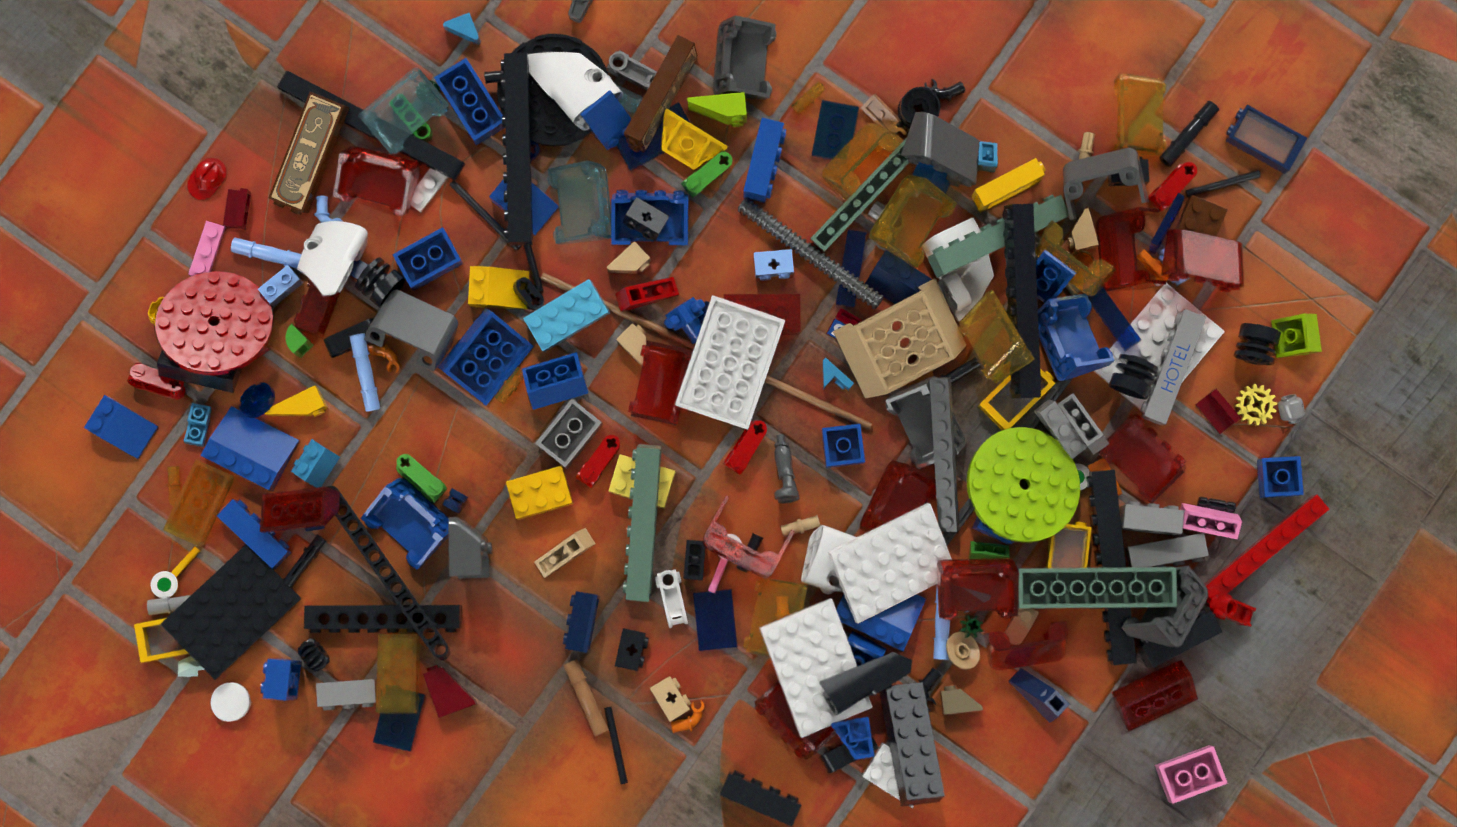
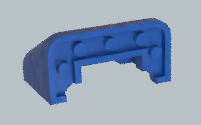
[1038,294,1115,381]
[361,478,449,570]

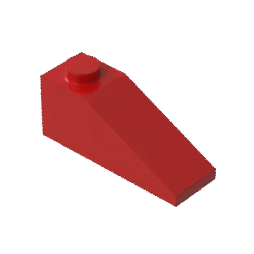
[615,277,679,312]

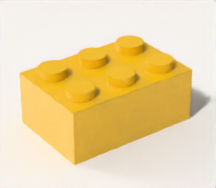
[506,466,573,520]

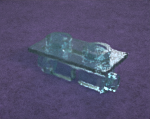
[616,84,643,114]

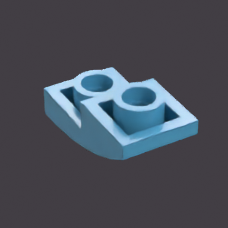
[184,403,211,447]

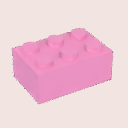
[1155,745,1228,804]

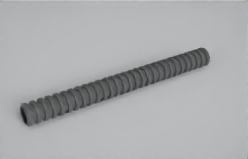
[738,197,883,310]

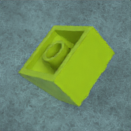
[1271,313,1322,358]

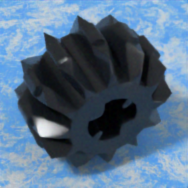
[298,638,330,672]

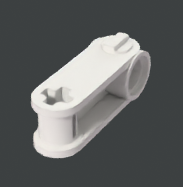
[655,569,688,628]

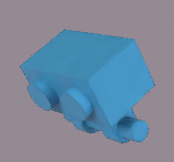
[291,439,340,489]

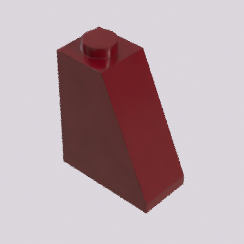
[423,665,477,718]

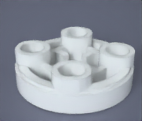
[211,682,252,722]

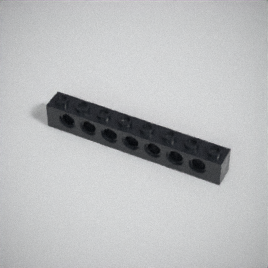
[304,605,462,633]

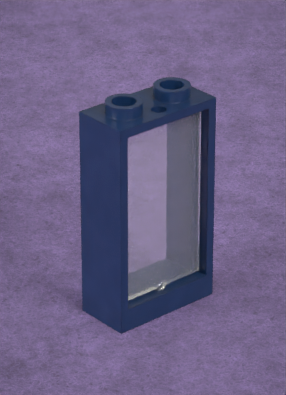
[1225,104,1307,174]

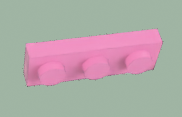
[188,221,226,276]

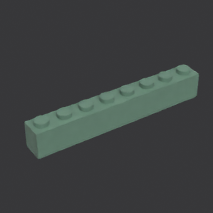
[810,138,909,252]
[927,195,1069,278]
[623,444,662,602]

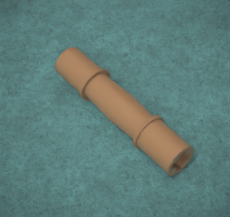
[563,659,609,736]

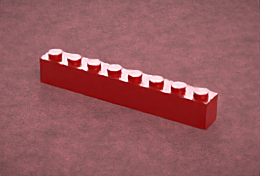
[1204,494,1330,607]

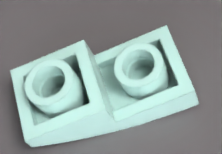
[178,656,204,677]

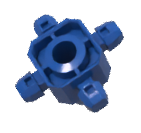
[664,297,705,344]

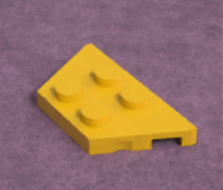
[661,108,728,170]

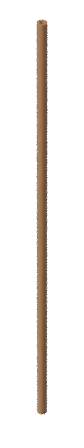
[540,272,872,430]

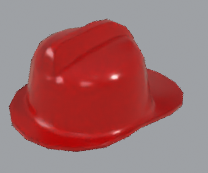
[187,158,227,200]

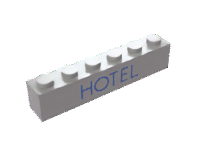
[1140,309,1207,426]

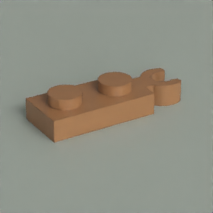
[861,94,908,142]

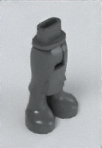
[774,434,800,504]

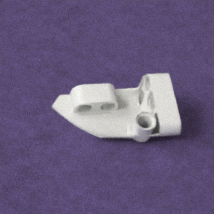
[528,52,623,131]
[921,218,994,325]
[297,221,368,297]
[801,525,857,594]

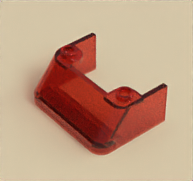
[1096,207,1166,292]
[703,495,795,578]

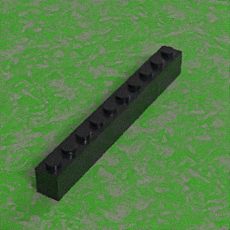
[501,53,533,246]
[1002,204,1041,399]
[1086,469,1137,666]

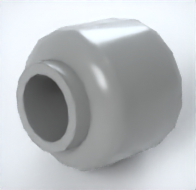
[1278,394,1305,424]

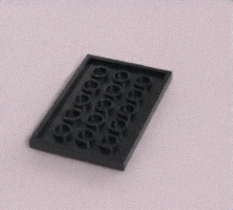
[160,544,301,680]

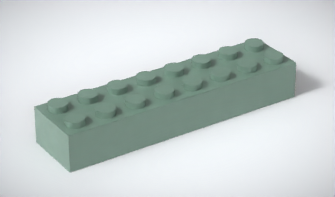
[1016,567,1177,608]

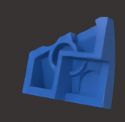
[831,716,875,760]

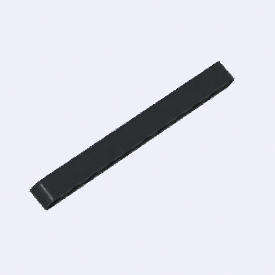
[277,70,465,181]
[322,486,451,661]

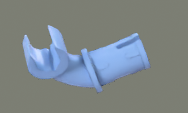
[314,196,342,223]

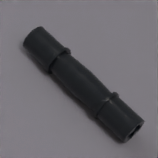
[1159,100,1219,167]

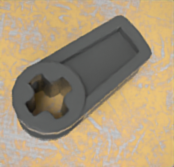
[568,0,593,23]

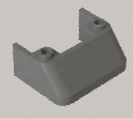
[1063,148,1149,220]
[448,517,492,579]

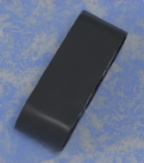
[323,318,380,358]
[820,733,879,774]

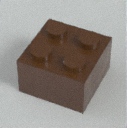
[1174,195,1228,248]

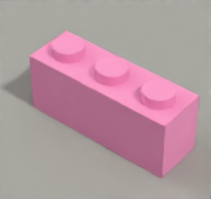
[1180,503,1242,539]

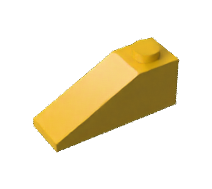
[263,385,328,417]

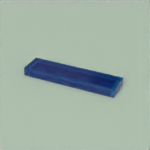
[836,229,867,308]
[1081,279,1141,351]

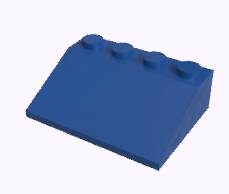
[438,308,534,406]
[200,406,300,491]
[836,593,926,651]

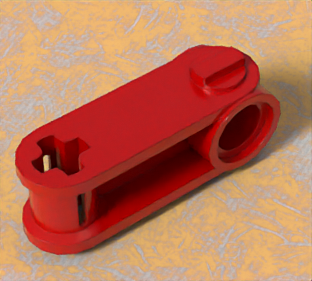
[1148,162,1197,212]
[127,363,186,400]
[723,420,767,475]
[575,435,620,489]
[1210,593,1256,627]

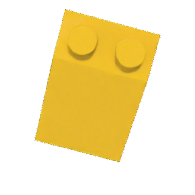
[468,266,529,309]

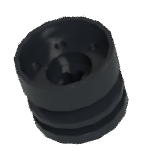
[897,87,941,129]
[355,257,406,308]
[1234,323,1281,365]
[1108,354,1158,400]

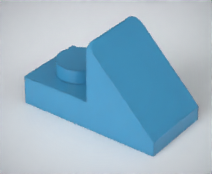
[822,357,854,390]

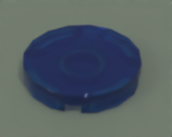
[239,382,275,418]

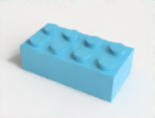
[523,279,610,352]

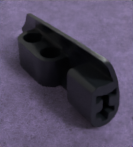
[819,652,912,715]

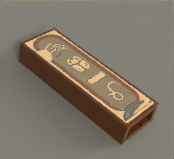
[624,35,698,153]
[269,92,350,215]

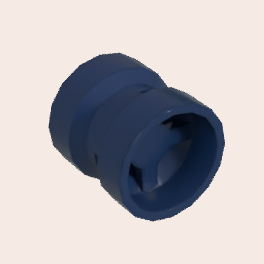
[442,488,468,514]

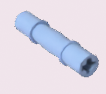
[231,238,302,268]
[349,333,380,411]
[933,582,952,660]

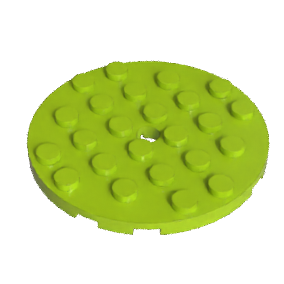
[967,427,1080,543]

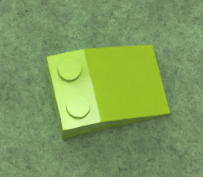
[687,92,747,127]

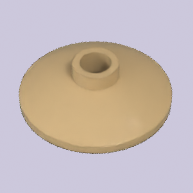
[946,632,980,669]

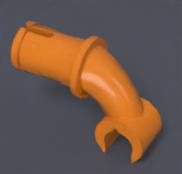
[367,343,402,373]
[671,700,706,733]

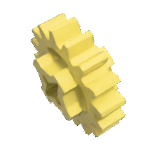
[1234,384,1277,426]

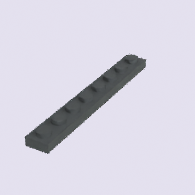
[930,377,959,532]

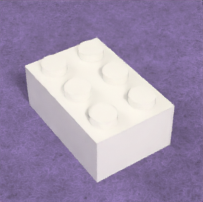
[861,743,914,808]

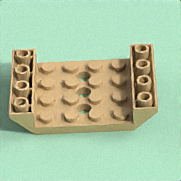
[833,278,966,398]

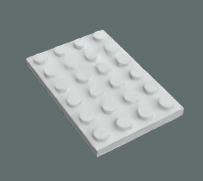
[1094,283,1225,410]
[675,295,785,430]
[828,503,957,623]
[759,598,873,737]

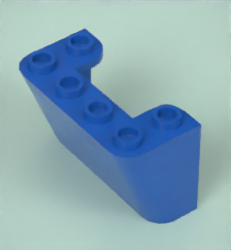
[611,190,689,245]

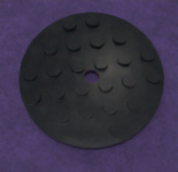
[497,34,609,147]

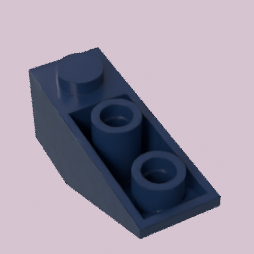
[1008,668,1070,723]

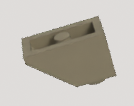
[940,685,983,715]

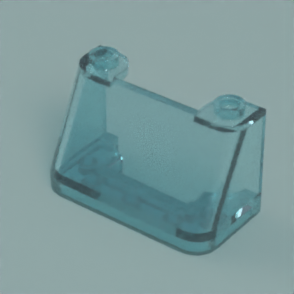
[358,67,449,154]
[547,160,611,245]

